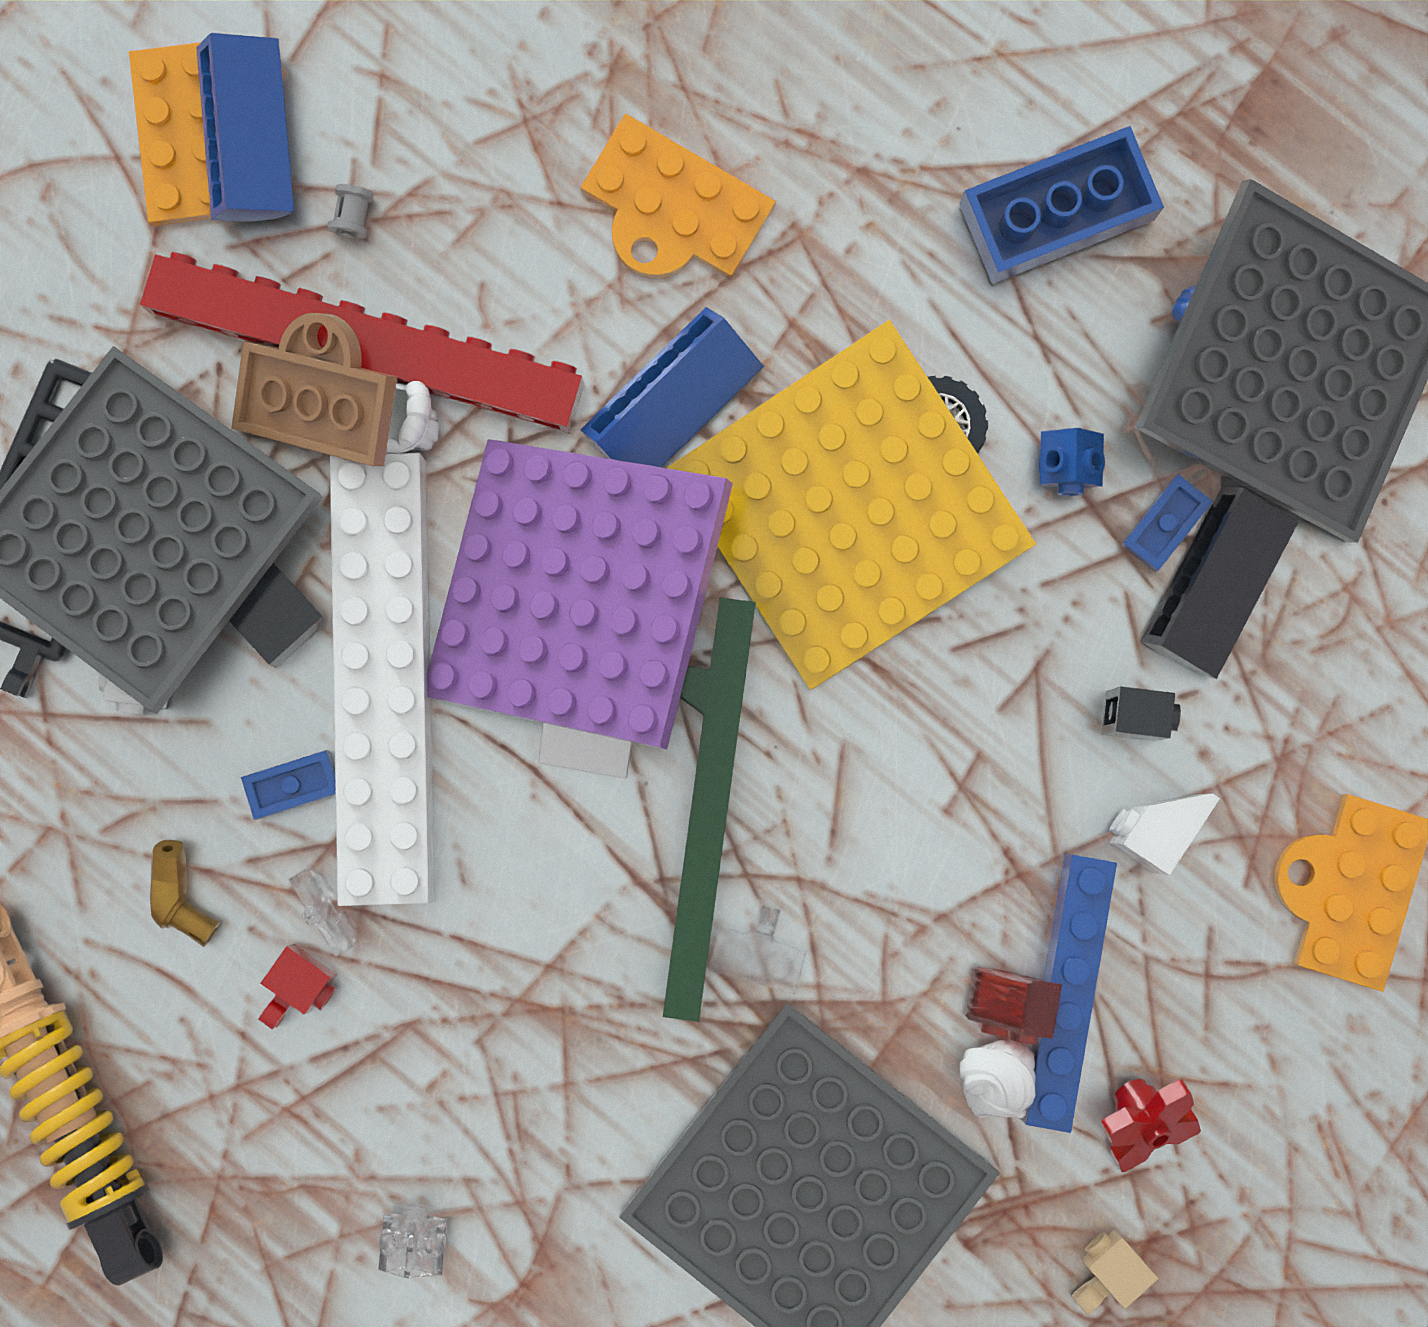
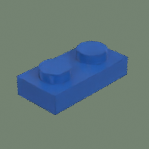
[1121,474,1213,572]
[241,750,336,820]

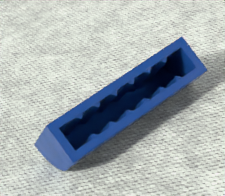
[196,33,294,221]
[580,307,764,467]

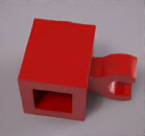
[258,944,338,1030]

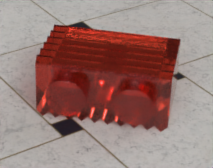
[965,966,1063,1045]

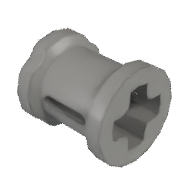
[327,184,374,239]

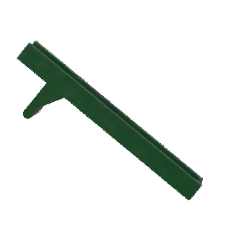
[662,597,756,1022]

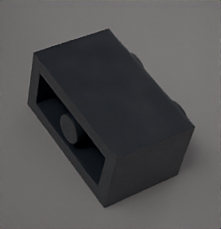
[1101,686,1181,741]

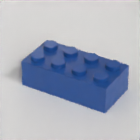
[959,126,1164,284]

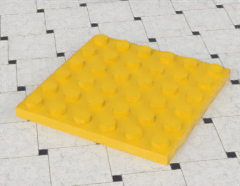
[667,319,1037,690]

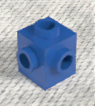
[1039,428,1105,496]

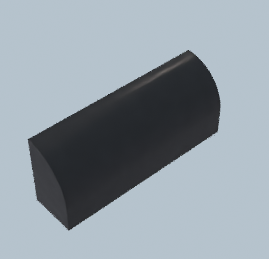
[1141,486,1299,679]
[229,563,323,668]

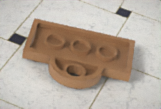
[231,313,397,467]

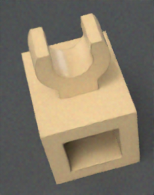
[1071,1229,1159,1315]

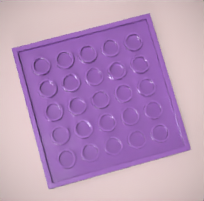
[427,439,733,750]

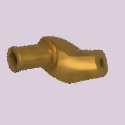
[150,840,220,947]

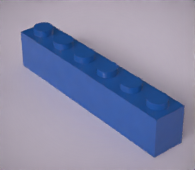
[1020,854,1117,1133]

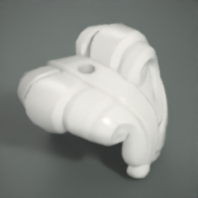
[386,381,440,454]
[960,1040,1036,1118]

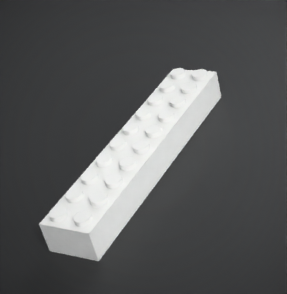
[330,453,435,906]

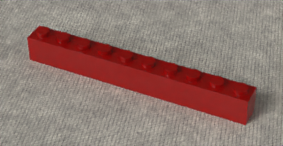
[140,252,584,434]

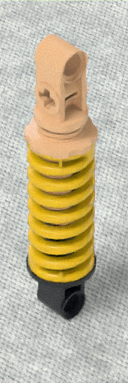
[0,904,163,1286]

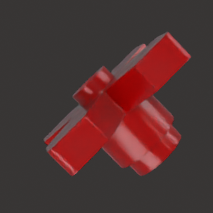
[1101,1079,1201,1172]

